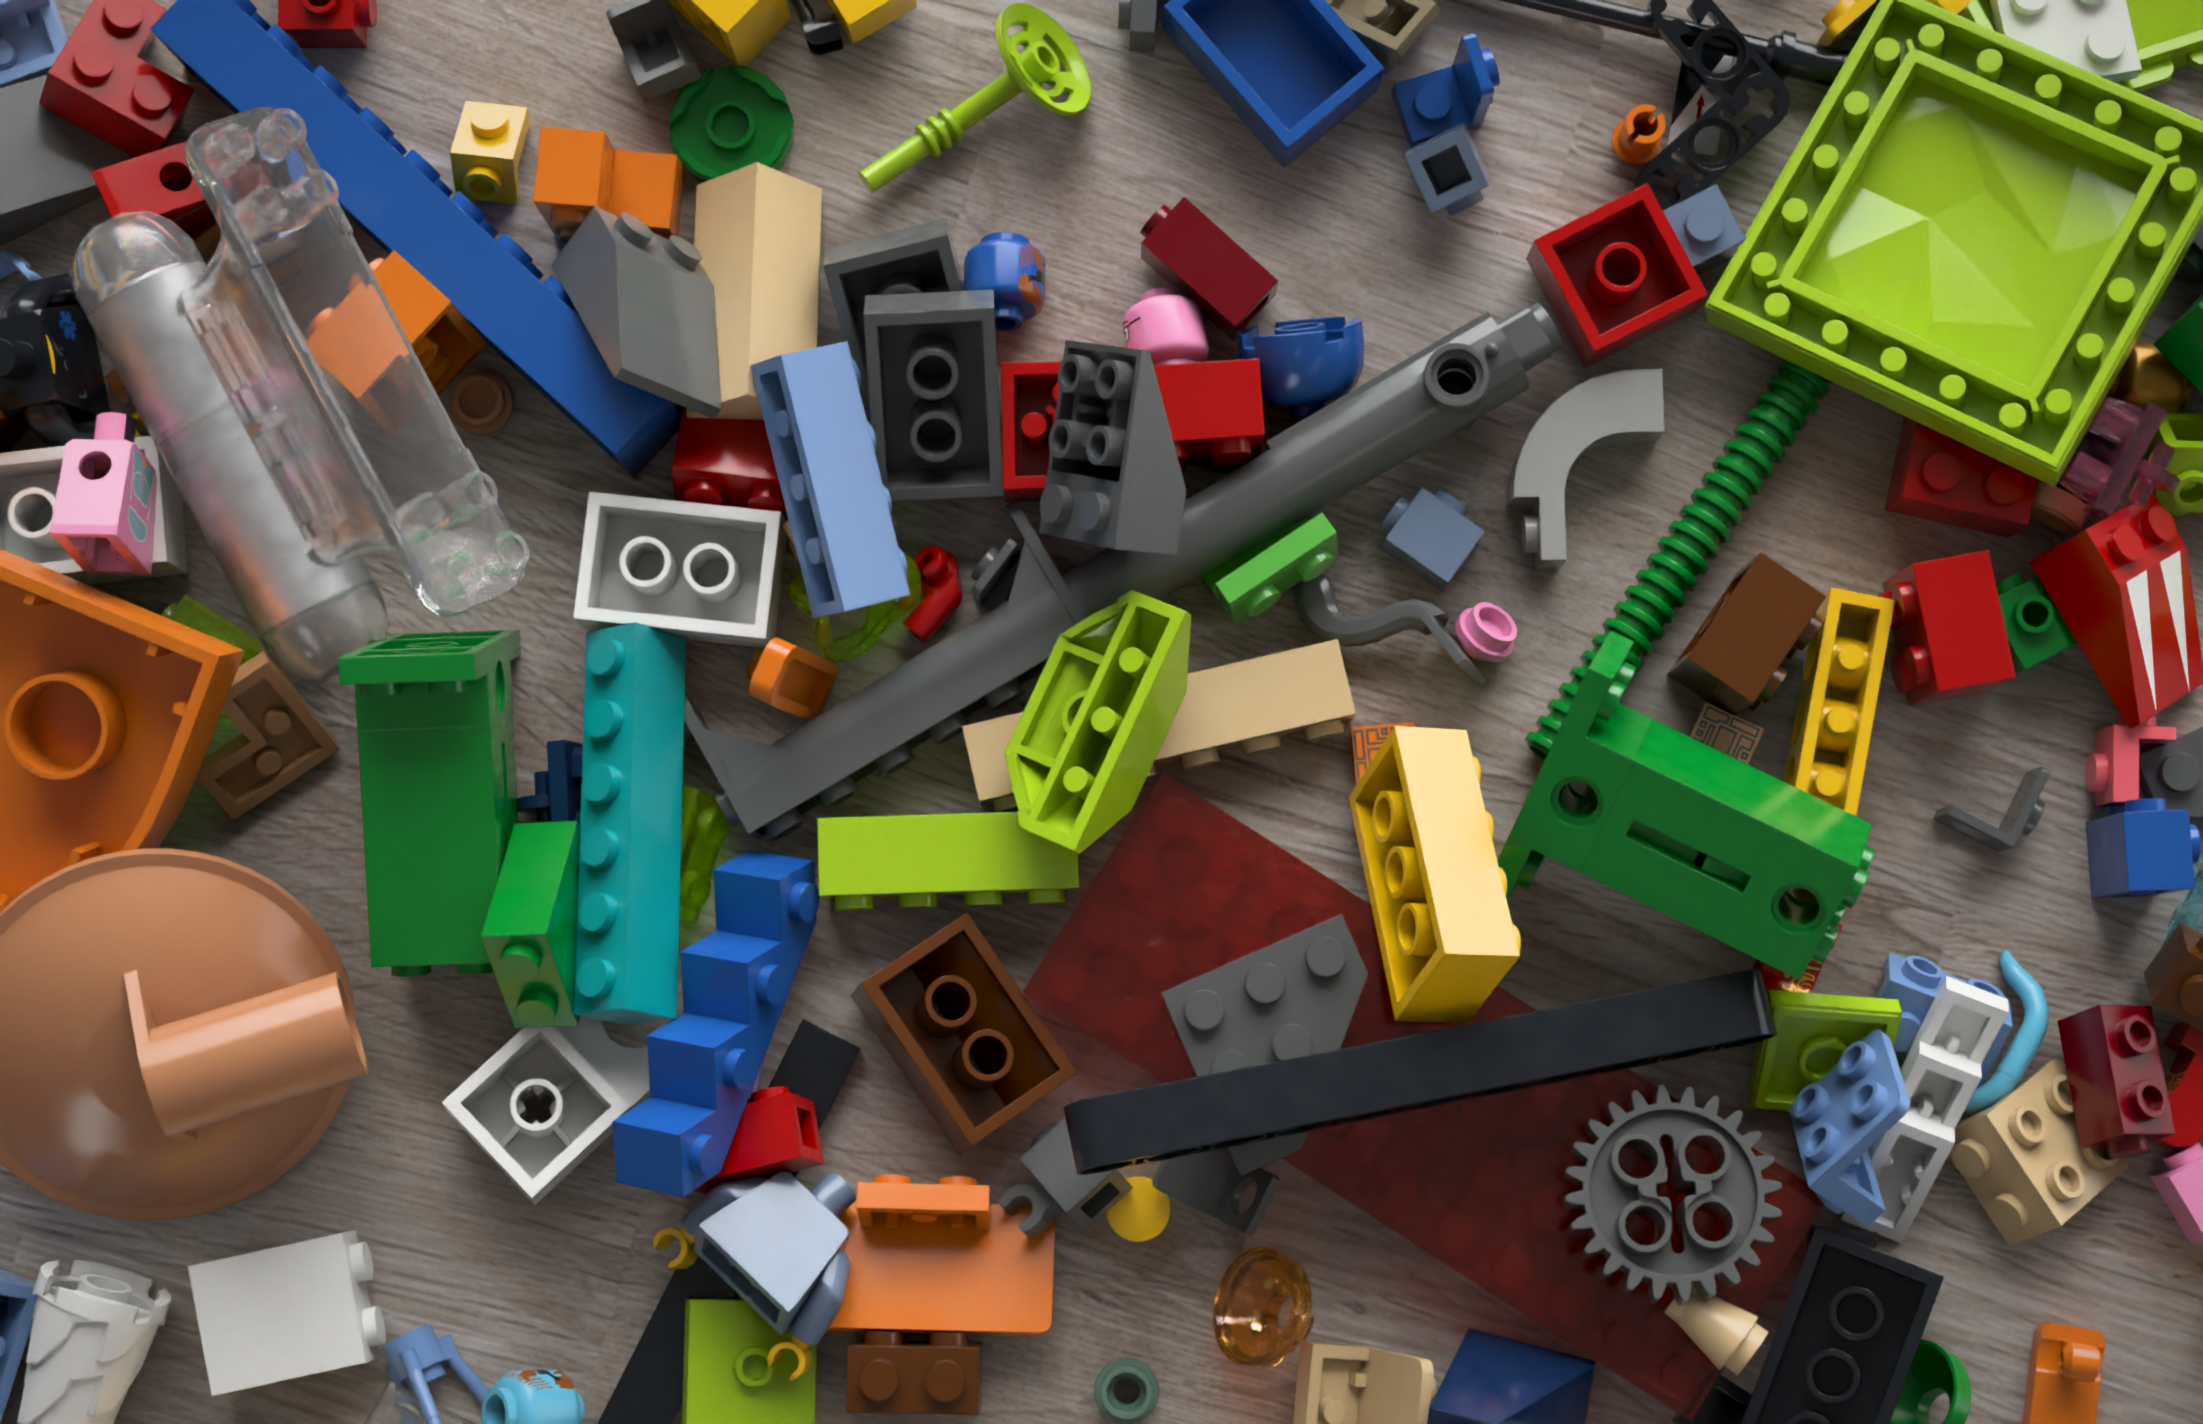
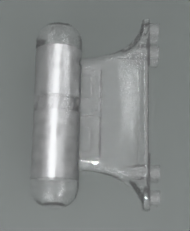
[69,107,530,685]

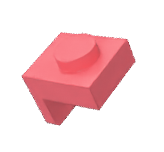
[2085,715,2176,808]

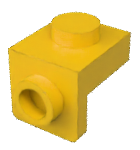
[450,101,530,204]

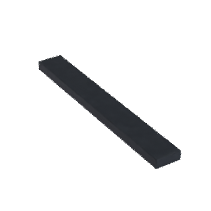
[598,1019,861,1424]

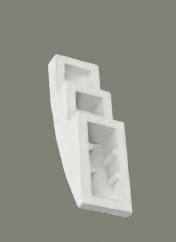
[1840,976,2009,1243]

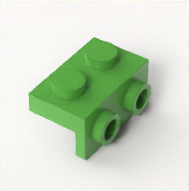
[1202,512,1340,625]

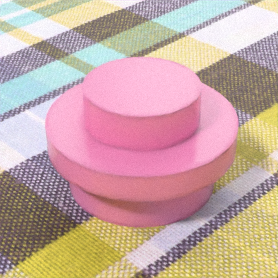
[1455,602,1517,663]

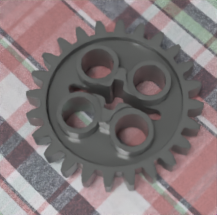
[1561,1085,1782,1306]

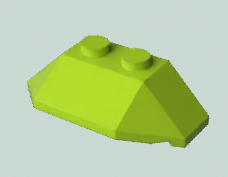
[1004,590,1191,854]

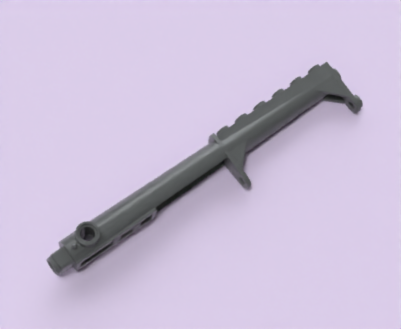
[684,303,1563,841]

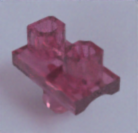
[2059,397,2180,519]

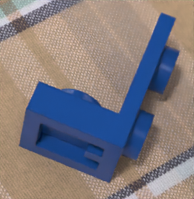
[1391,33,1500,148]

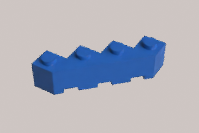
[612,850,820,1197]

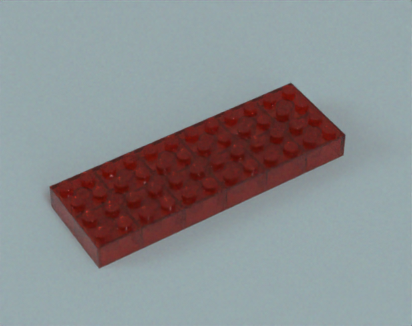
[1023,773,1824,1421]

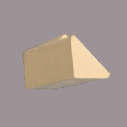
[686,162,822,420]

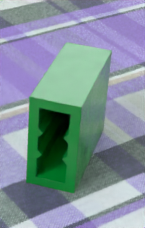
[481,821,580,1028]

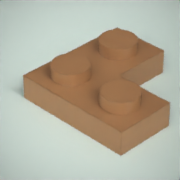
[196,650,340,821]

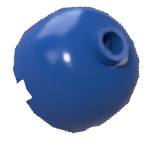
[1237,317,1364,418]

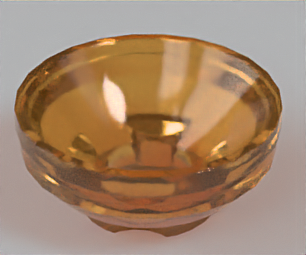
[1213,1247,1314,1368]

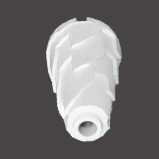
[17,1259,171,1424]

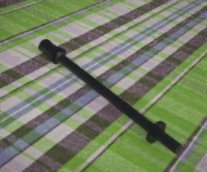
[1497,0,1850,87]

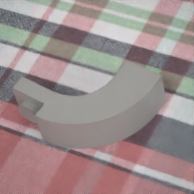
[1506,369,1665,570]

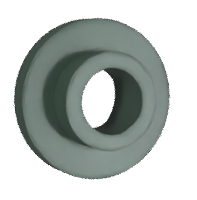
[1094,1358,1159,1424]

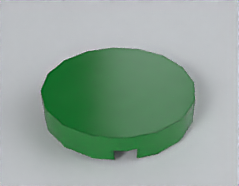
[669,65,794,183]

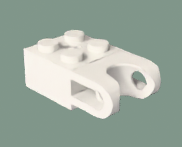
[442,1016,650,1205]

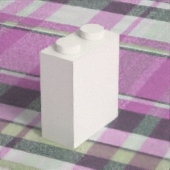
[188,1230,386,1396]

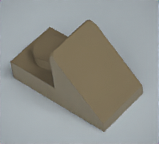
[1325,0,1441,75]

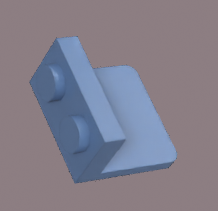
[1788,1029,1910,1227]

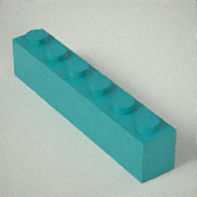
[574,622,686,1025]

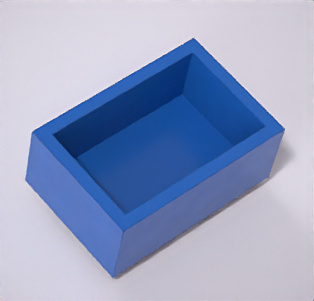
[1163,0,1384,168]

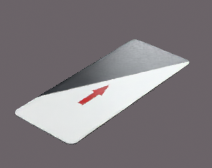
[1668,46,1733,156]

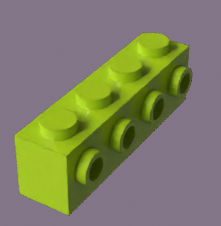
[817,812,1080,911]

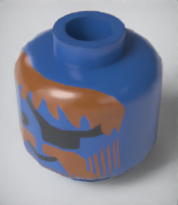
[963,232,1045,331]

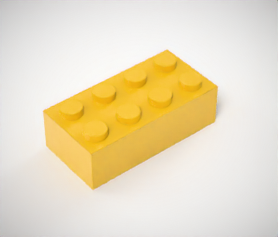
[1348,726,1521,1023]

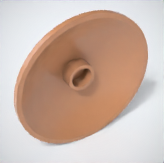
[0,848,369,1221]

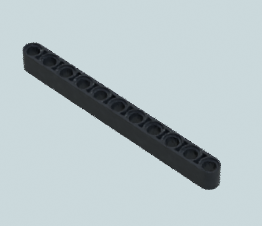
[1063,970,1778,1175]

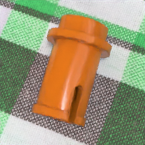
[1611,104,1666,166]

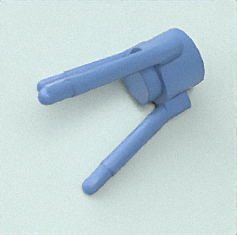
[383,1324,489,1424]

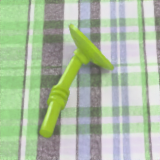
[858,3,1091,193]

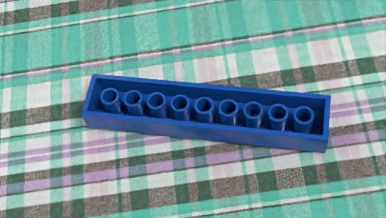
[150,0,682,478]

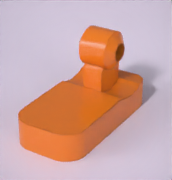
[746,637,839,721]
[2022,1322,2106,1424]

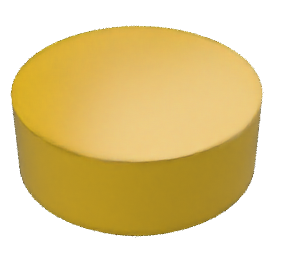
[1106,1176,1171,1242]

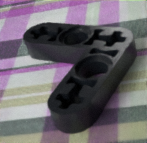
[1634,0,1790,211]

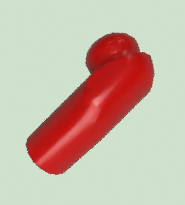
[902,546,963,644]

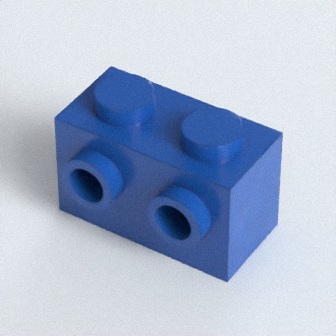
[2086,798,2201,899]

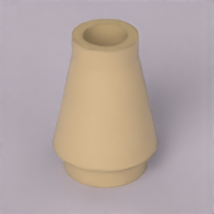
[1664,1285,1769,1376]

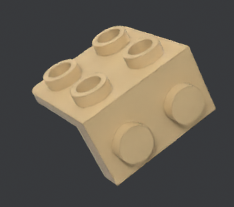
[1948,1059,2128,1246]
[1293,1341,1437,1424]

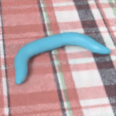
[1963,950,2049,1114]

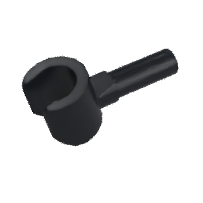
[790,0,844,55]

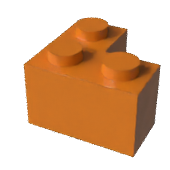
[533,126,685,243]

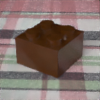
[1667,552,1826,715]

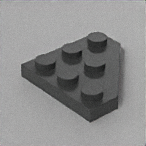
[1160,914,1369,1176]

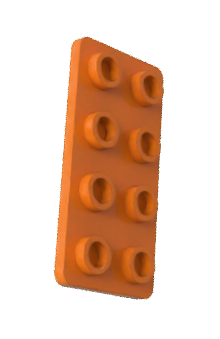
[827,1174,1056,1336]

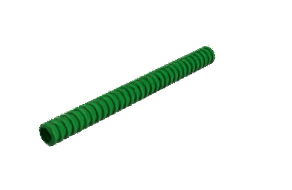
[1525,360,1834,760]

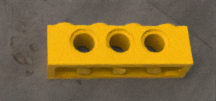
[1783,587,1895,816]

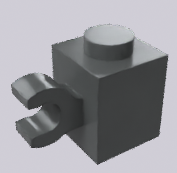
[999,1118,1133,1239]

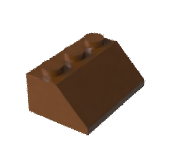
[851,912,1077,1156]

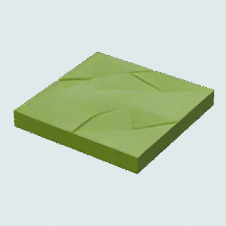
[1704,0,2203,487]

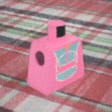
[50,412,157,575]

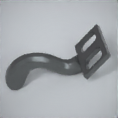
[1294,574,1489,687]

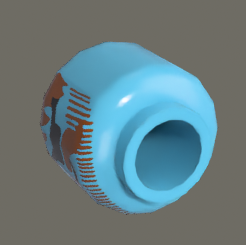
[481,1369,585,1424]

